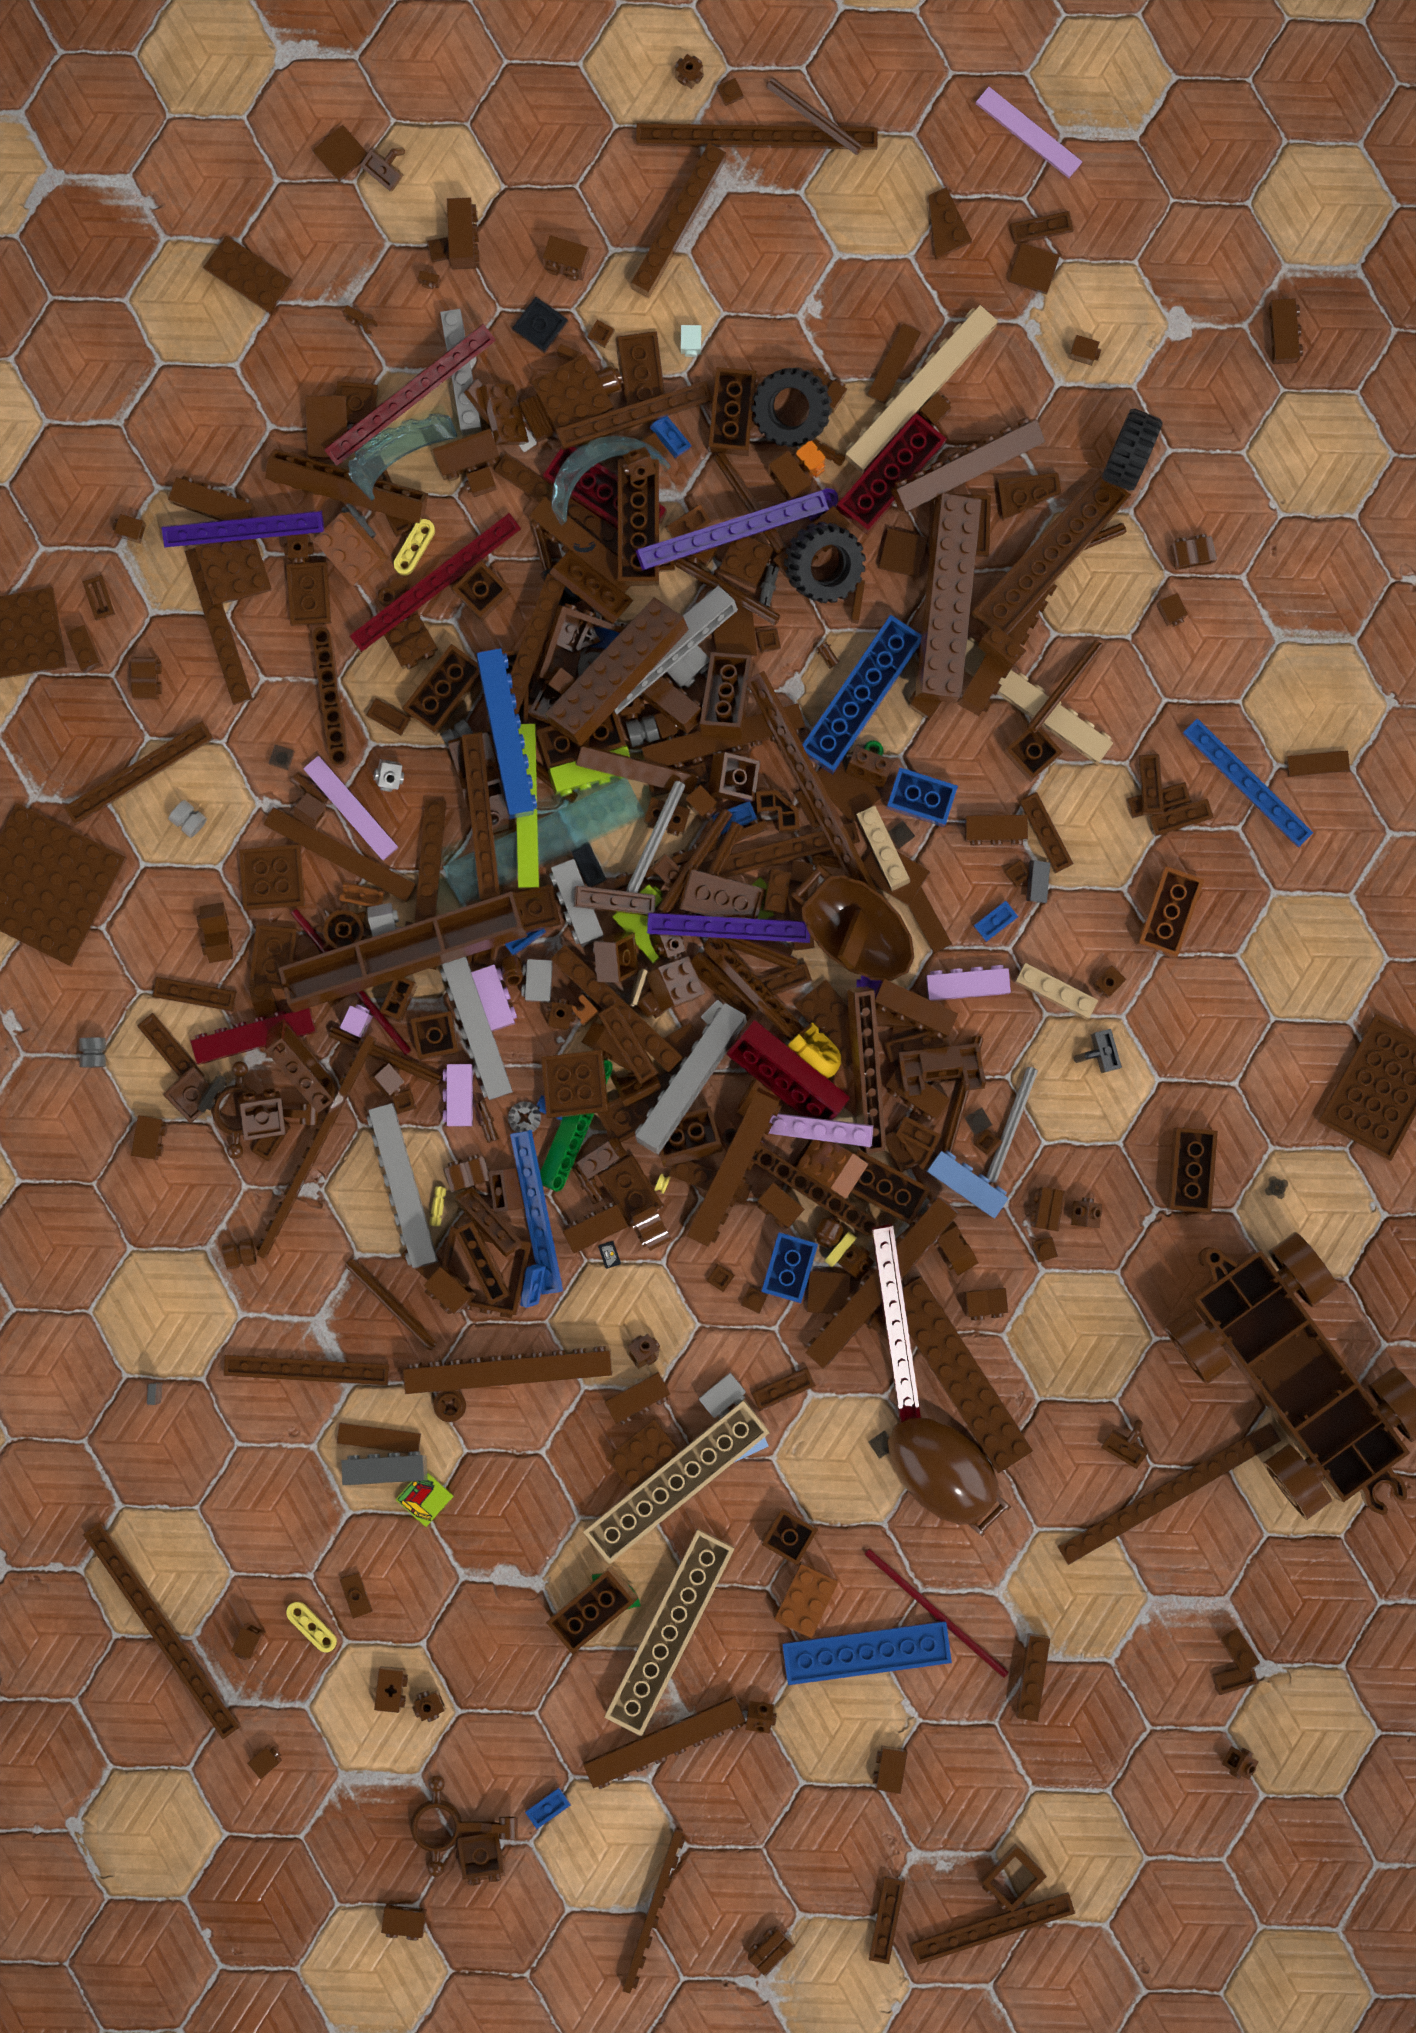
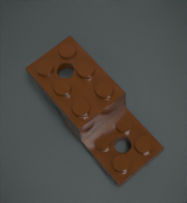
[448,729,517,839]

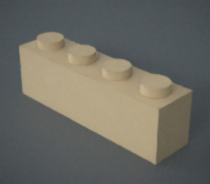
[857,806,910,891]
[1014,963,1098,1020]

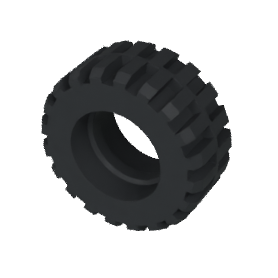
[751,367,832,447]
[1102,408,1163,491]
[784,522,866,603]

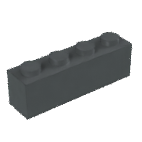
[341,1451,428,1485]

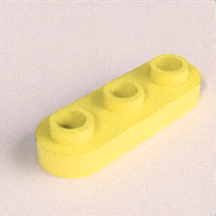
[394,519,435,575]
[286,1601,337,1652]

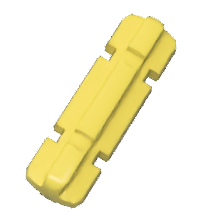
[429,1186,446,1227]

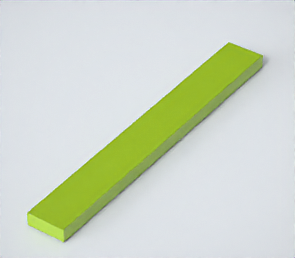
[517,724,539,888]

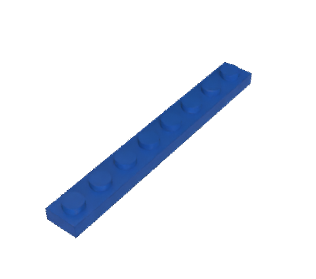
[1182,718,1313,847]
[510,1130,563,1295]

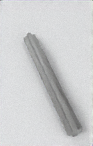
[626,781,685,893]
[986,1067,1038,1183]

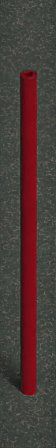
[291,909,412,1056]
[864,1549,1009,1678]

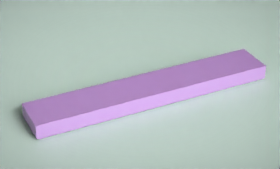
[976,87,1082,179]
[303,756,398,861]

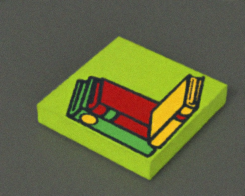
[396,1472,454,1527]

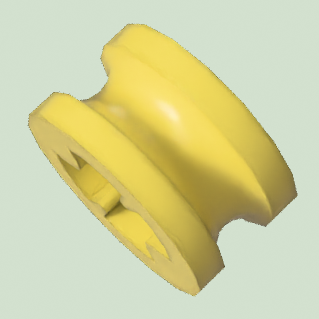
[655,1173,671,1194]

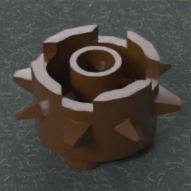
[316,903,372,951]

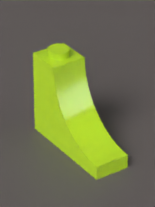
[613,885,663,964]

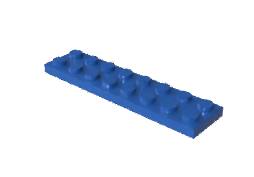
[782,1621,952,1685]

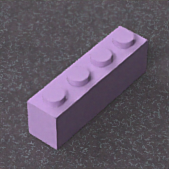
[926,965,1011,1001]

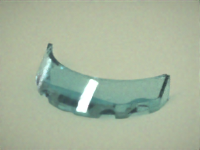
[348,413,458,501]
[552,436,671,525]

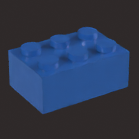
[886,767,958,827]
[761,1232,818,1303]

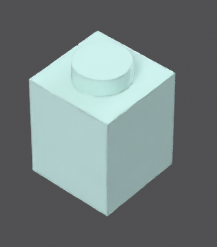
[681,325,701,357]

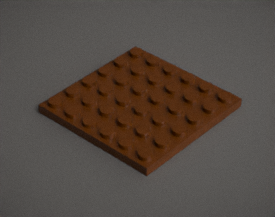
[0,803,127,967]

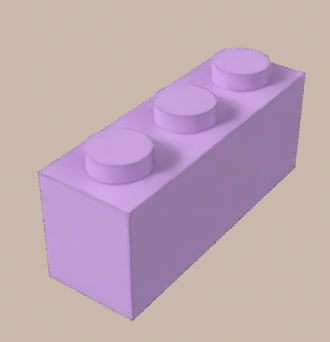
[471,965,517,1032]
[443,1064,473,1127]

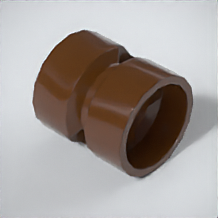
[222,1239,257,1270]

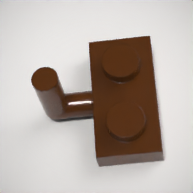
[360,147,405,191]
[1101,1420,1148,1469]

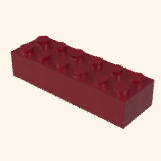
[836,413,947,535]
[543,447,667,529]
[726,1020,850,1120]

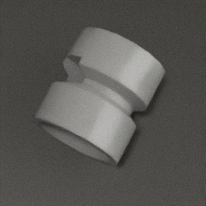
[168,800,207,838]

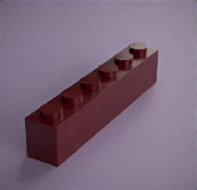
[190,1008,317,1065]

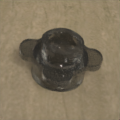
[1265,1176,1288,1199]

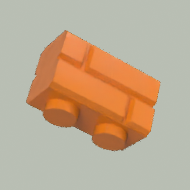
[796,441,825,478]

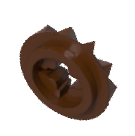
[433,1390,466,1422]

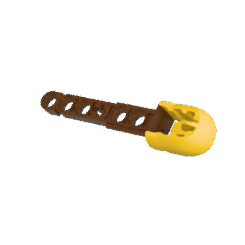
[703,937,841,1078]

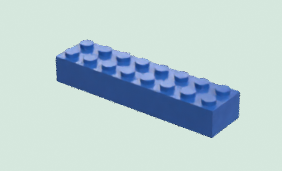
[802,615,922,775]
[477,648,537,819]

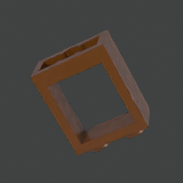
[981,1843,1047,1912]

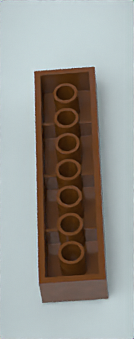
[545,597,689,746]

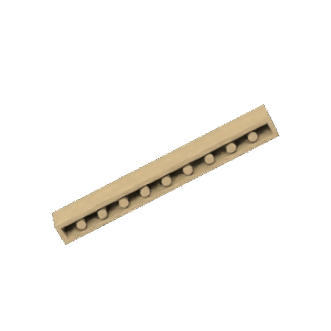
[845,305,998,474]
[964,637,1113,765]

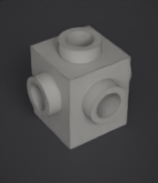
[373,759,404,792]

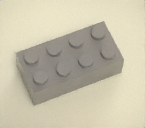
[549,859,604,947]

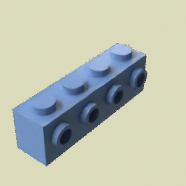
[927,1150,1009,1219]

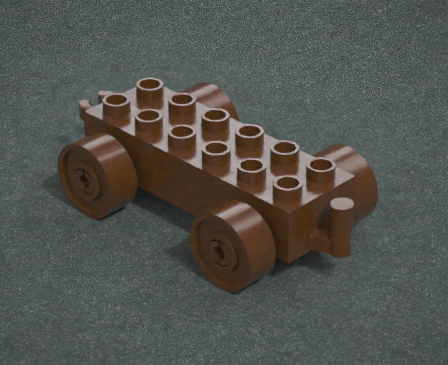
[1164,1232,1416,1520]

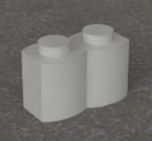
[666,645,710,689]

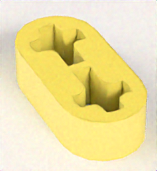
[824,1231,857,1267]

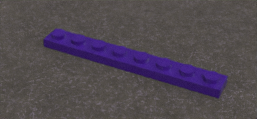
[161,511,324,548]
[646,912,810,943]

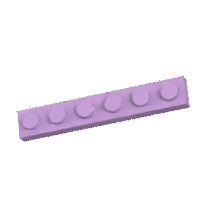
[768,1113,873,1147]

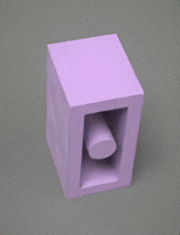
[340,1004,373,1038]

